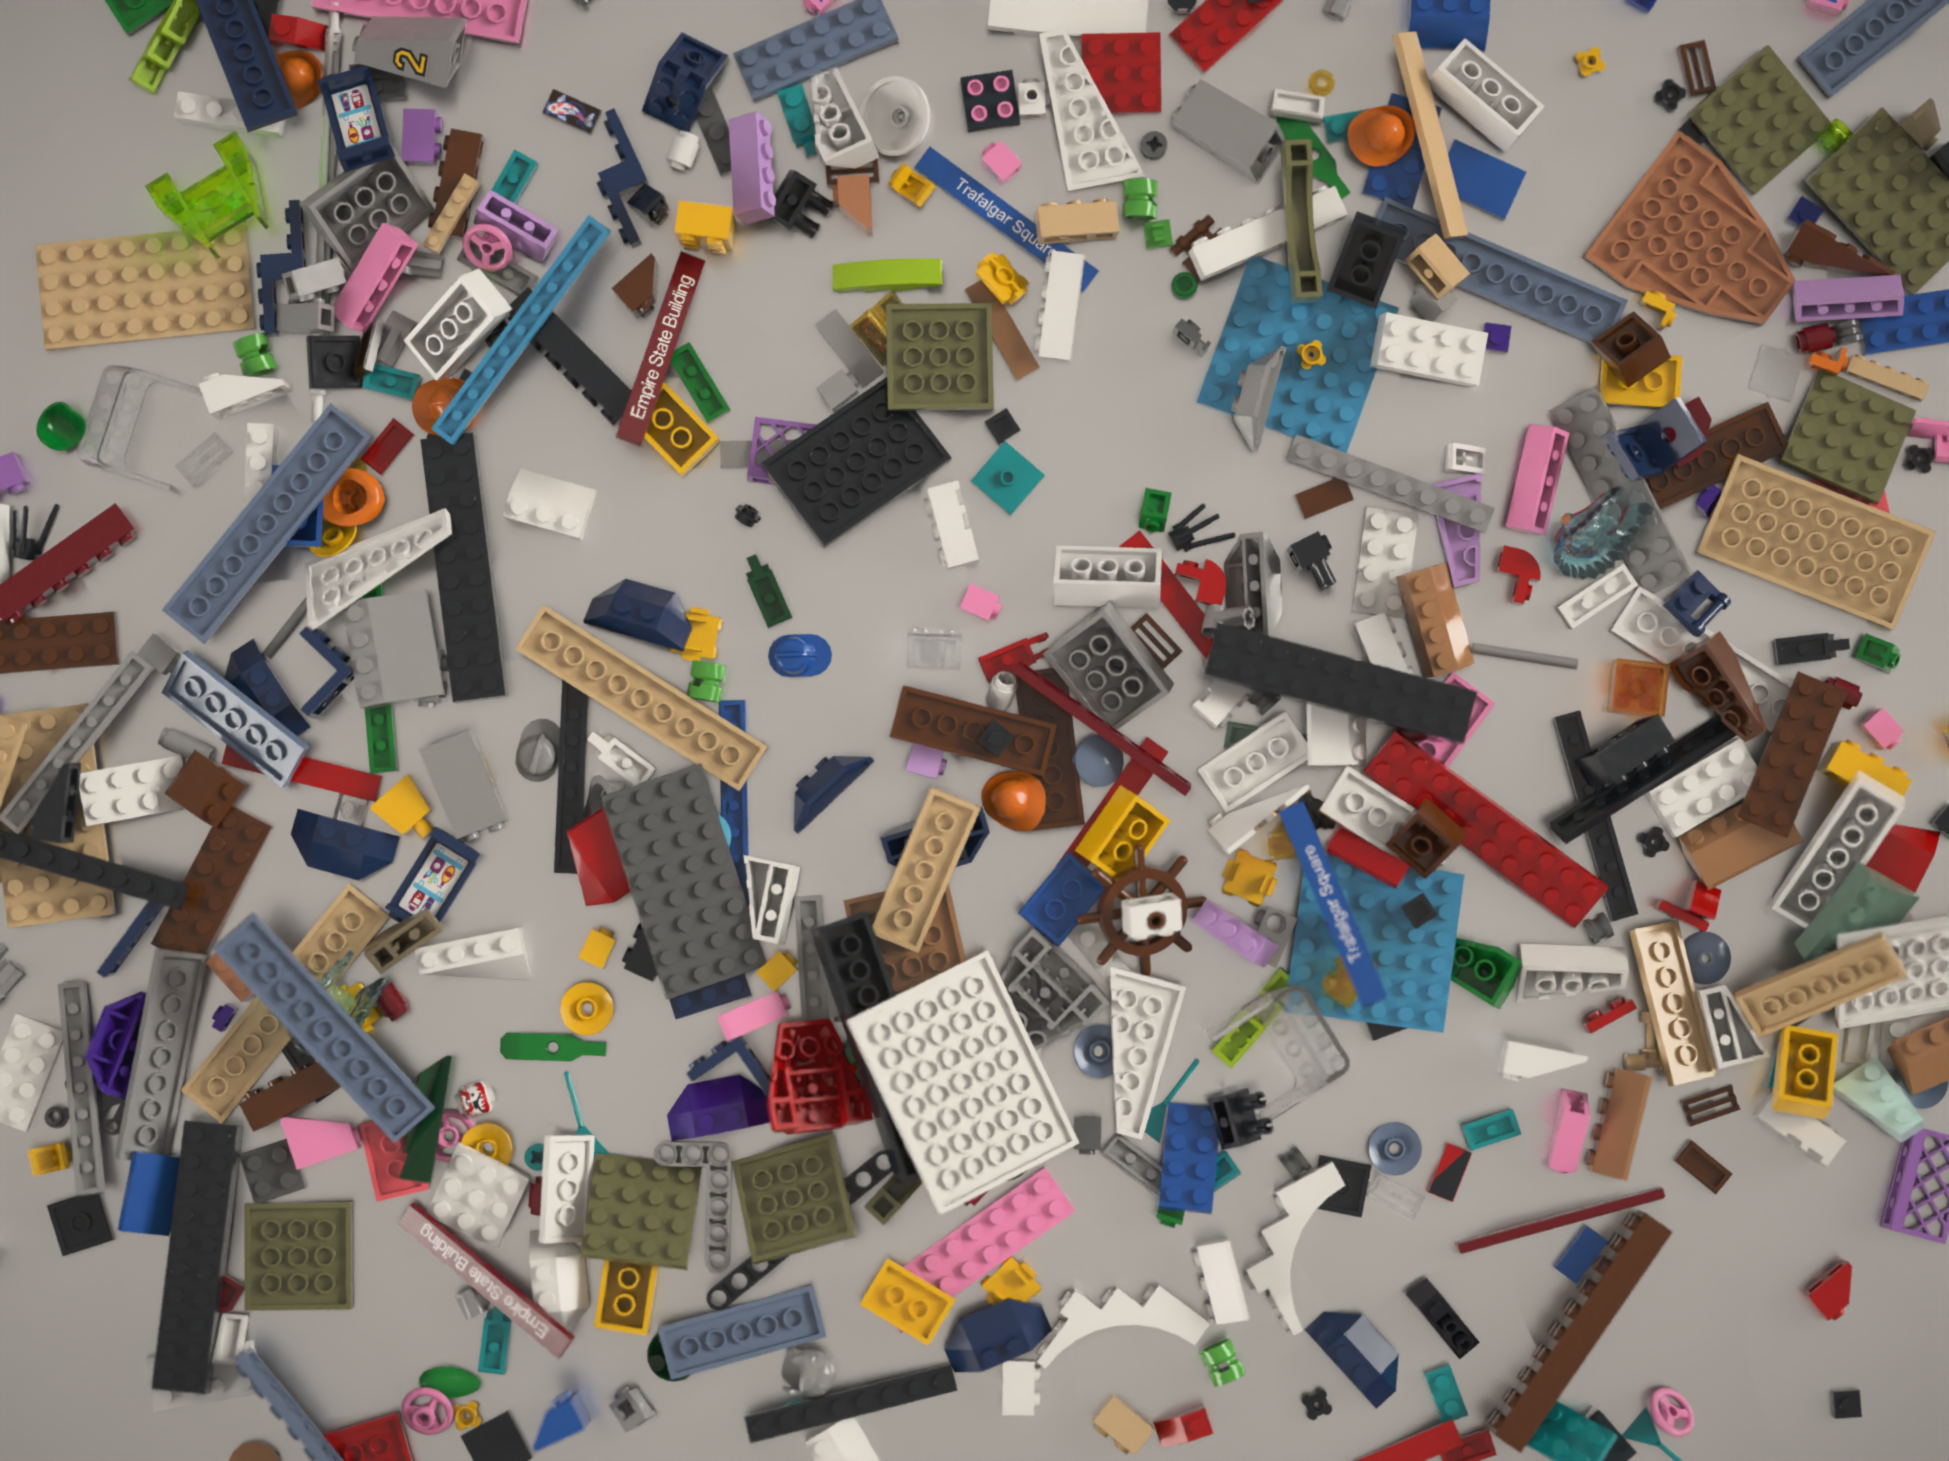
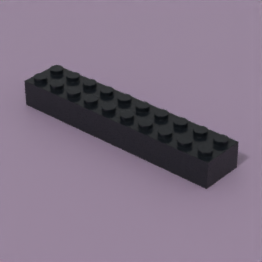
[420,433,509,704]
[1203,622,1477,745]
[810,911,920,1183]
[151,1120,243,1394]

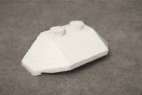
[529,1231,590,1332]

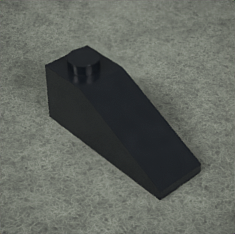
[31,762,81,844]

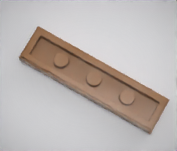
[965,280,1040,381]

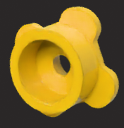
[1575,47,1606,77]
[1296,340,1326,370]
[453,1401,482,1431]

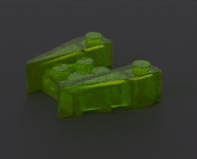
[145,131,269,259]

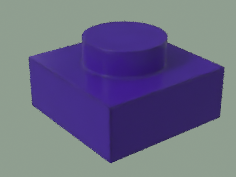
[1483,322,1512,353]
[1696,484,1722,518]
[211,1003,239,1032]

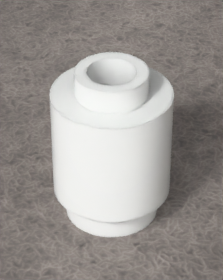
[666,130,700,172]
[985,671,1017,711]

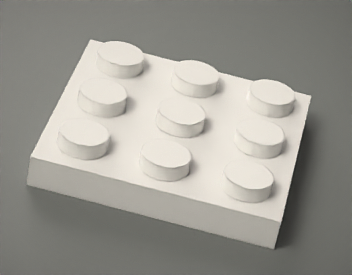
[426,1142,531,1249]

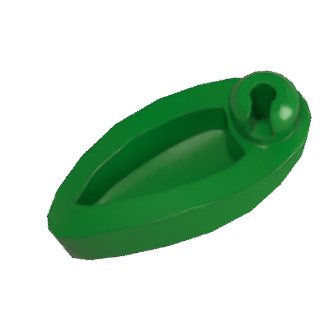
[419,1367,480,1398]

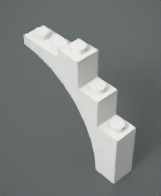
[1244,1160,1345,1335]
[1036,1283,1210,1369]

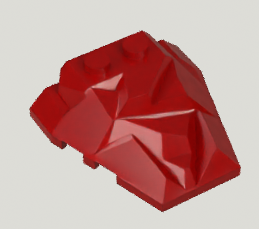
[767,1018,873,1135]

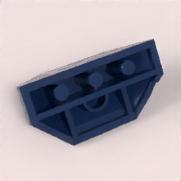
[583,579,692,652]
[224,639,311,736]
[794,756,875,834]
[880,806,990,867]
[291,809,400,881]
[944,1297,1052,1373]
[1304,1311,1399,1409]

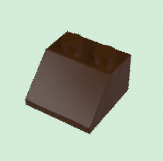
[612,253,659,319]
[1591,311,1671,388]
[165,750,246,829]
[1385,798,1467,879]

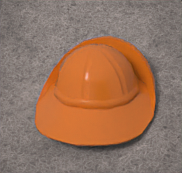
[275,50,324,110]
[1347,105,1415,167]
[412,377,478,436]
[323,468,385,527]
[981,771,1046,831]

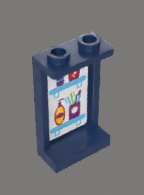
[318,66,395,172]
[385,826,483,923]

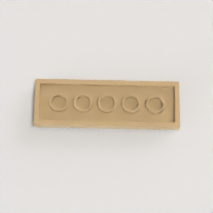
[872,786,981,953]
[1629,920,1717,1087]
[1735,931,1907,1038]

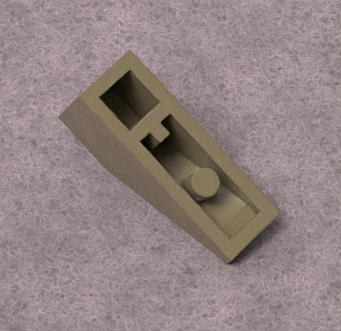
[1900,98,1941,151]
[364,908,444,974]

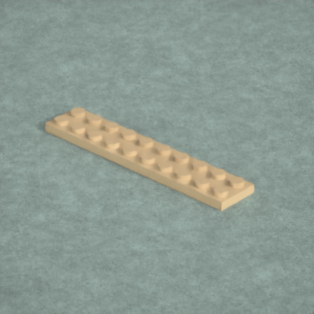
[515,605,768,791]
[180,883,390,1124]

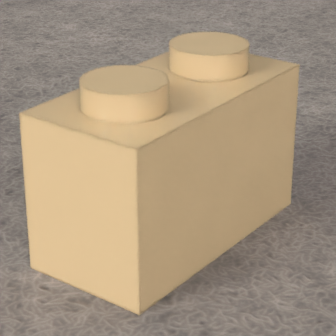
[1405,234,1470,300]
[1092,1394,1155,1455]

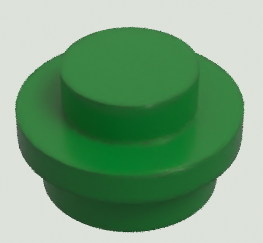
[1171,272,1198,299]

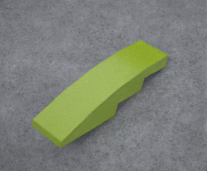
[128,0,200,94]
[833,258,942,293]
[1211,967,1289,1069]

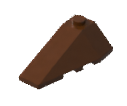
[1782,219,1895,277]
[1667,631,1767,742]

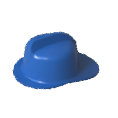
[768,634,832,677]

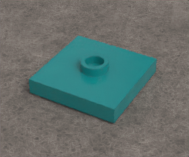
[971,441,1045,516]

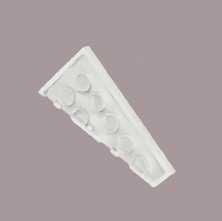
[1039,29,1145,191]
[304,508,452,630]
[1109,965,1186,1140]

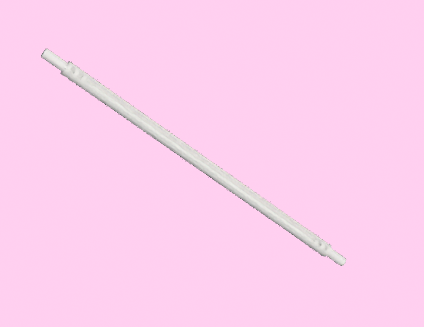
[310,2,342,422]

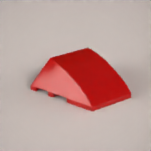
[566,808,630,906]
[1866,824,1941,893]

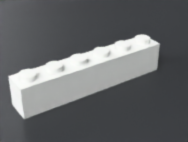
[1188,185,1348,281]

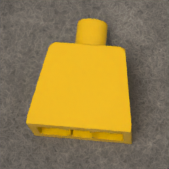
[369,774,434,840]

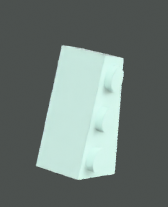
[1833,1056,1924,1143]

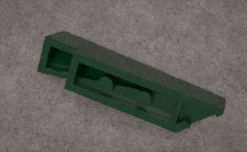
[399,1056,452,1184]

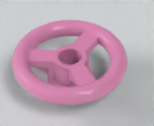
[462,224,513,271]
[435,1109,474,1162]
[401,1387,453,1435]
[1650,1388,1694,1437]

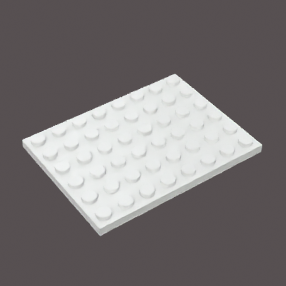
[846,950,1079,1215]

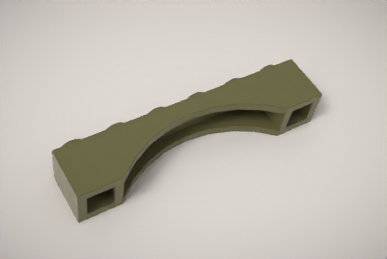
[1280,139,1323,304]
[864,1175,923,1226]

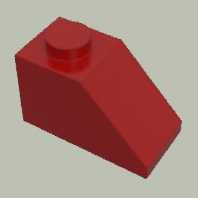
[268,14,329,52]
[1681,880,1721,920]
[1803,1260,1852,1321]
[1153,1405,1214,1448]

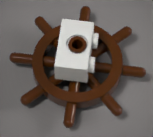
[1076,844,1207,976]

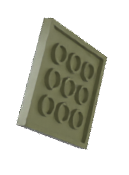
[1687,45,1834,195]
[885,303,994,411]
[1779,368,1916,505]
[732,1133,857,1265]
[580,1153,702,1270]
[244,1202,353,1311]

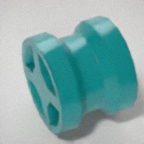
[524,1143,544,1171]

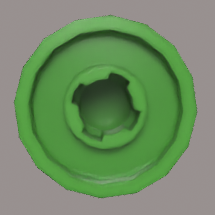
[1122,178,1158,221]
[233,333,277,377]
[687,660,726,703]
[1199,1338,1246,1387]

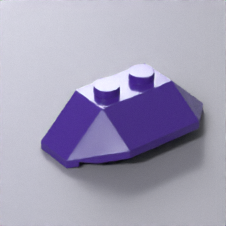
[84,991,146,1100]
[667,1074,770,1141]

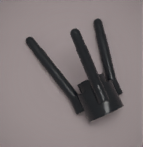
[12,504,59,561]
[1168,504,1236,552]

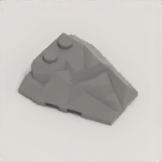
[1001,928,1110,1051]

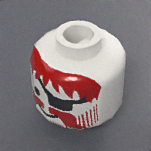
[455,1080,496,1119]

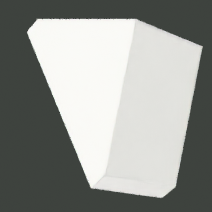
[1444,443,1486,474]

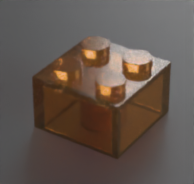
[1607,658,1670,718]

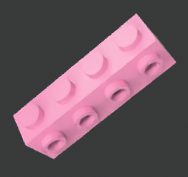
[333,223,418,333]
[1505,424,1570,536]

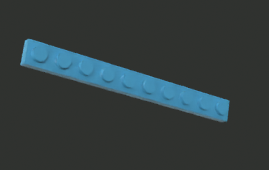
[431,215,611,445]

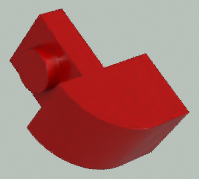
[1496,545,1541,606]
[1174,559,1226,606]

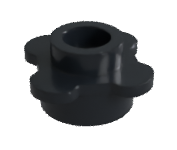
[1655,79,1686,111]
[1905,445,1934,473]
[734,504,761,527]
[1638,827,1670,858]
[1302,1389,1332,1420]

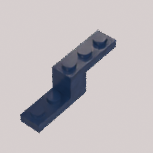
[596,108,649,249]
[256,200,307,337]

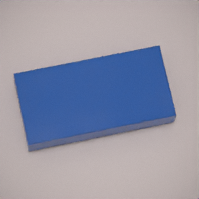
[1554,1225,1608,1284]

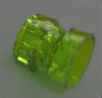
[1816,118,1852,155]

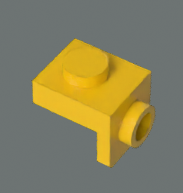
[888,163,936,208]
[1639,290,1676,331]
[27,1142,72,1177]

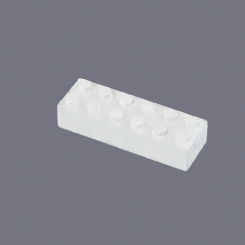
[1772,770,1905,928]

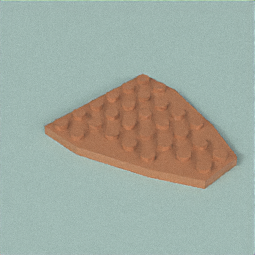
[1584,130,1796,325]

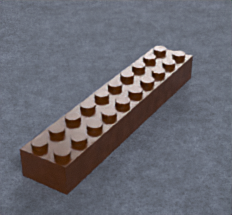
[1488,1210,1673,1453]

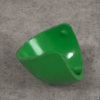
[36,402,86,451]

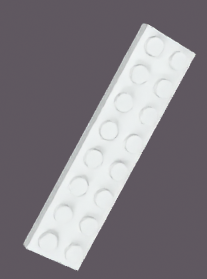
[1610,586,1792,733]

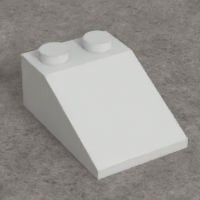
[198,373,292,420]
[1496,1040,1588,1082]

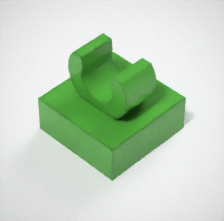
[1143,219,1173,250]

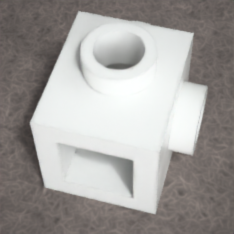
[1018,78,1050,119]

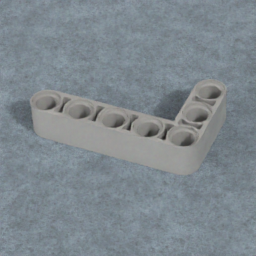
[654,1141,732,1274]

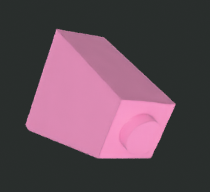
[717,990,791,1041]
[1548,1089,1590,1173]
[280,1116,363,1170]

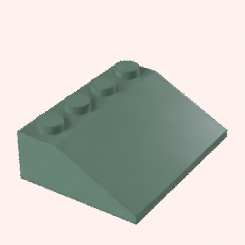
[1794,862,1920,962]

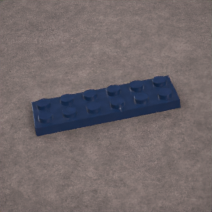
[195,0,298,133]

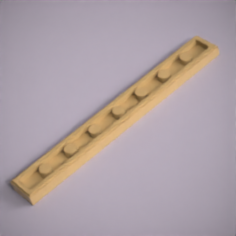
[1392,31,1468,239]

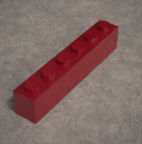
[0,503,137,625]

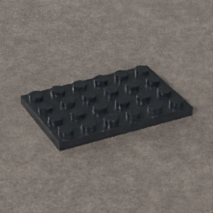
[761,377,952,549]

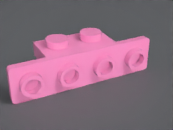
[1909,418,1949,463]

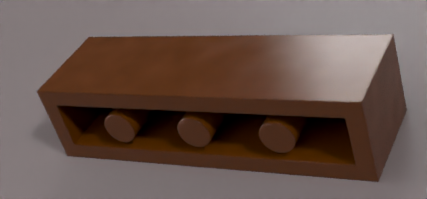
[428,128,485,241]
[239,1058,341,1132]

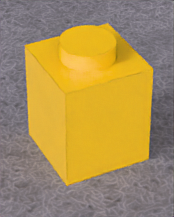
[578,926,618,969]
[756,951,798,992]

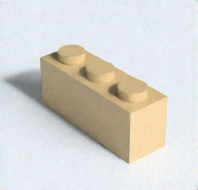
[1035,198,1119,245]

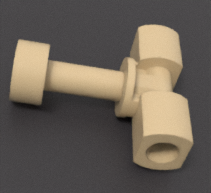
[1624,1011,1664,1070]

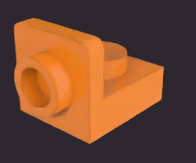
[1804,347,1849,375]

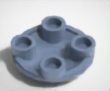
[1072,735,1124,787]

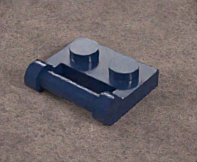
[1663,570,1731,637]

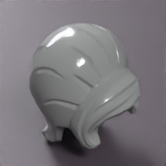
[781,1347,836,1398]

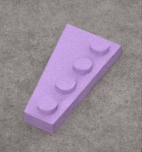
[1432,473,1482,588]

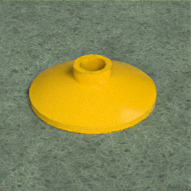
[309,519,357,557]
[560,982,614,1035]
[461,1123,513,1165]

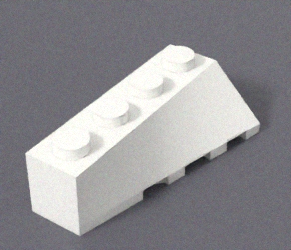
[415,928,532,980]
[1516,943,1629,1003]

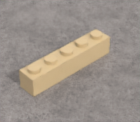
[423,173,480,255]
[1843,354,1930,402]

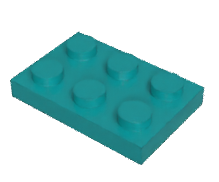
[1526,1401,1618,1461]

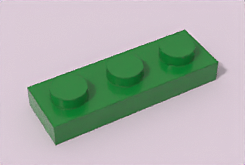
[670,342,731,424]

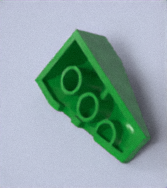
[1451,938,1522,1009]

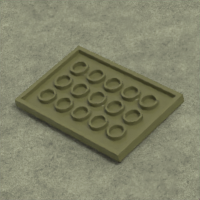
[1805,107,1949,295]

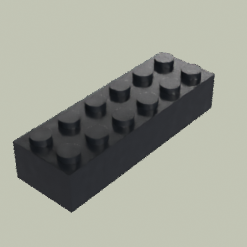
[507,287,632,426]

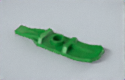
[1276,117,1351,200]
[500,1032,606,1062]

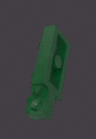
[746,554,792,628]

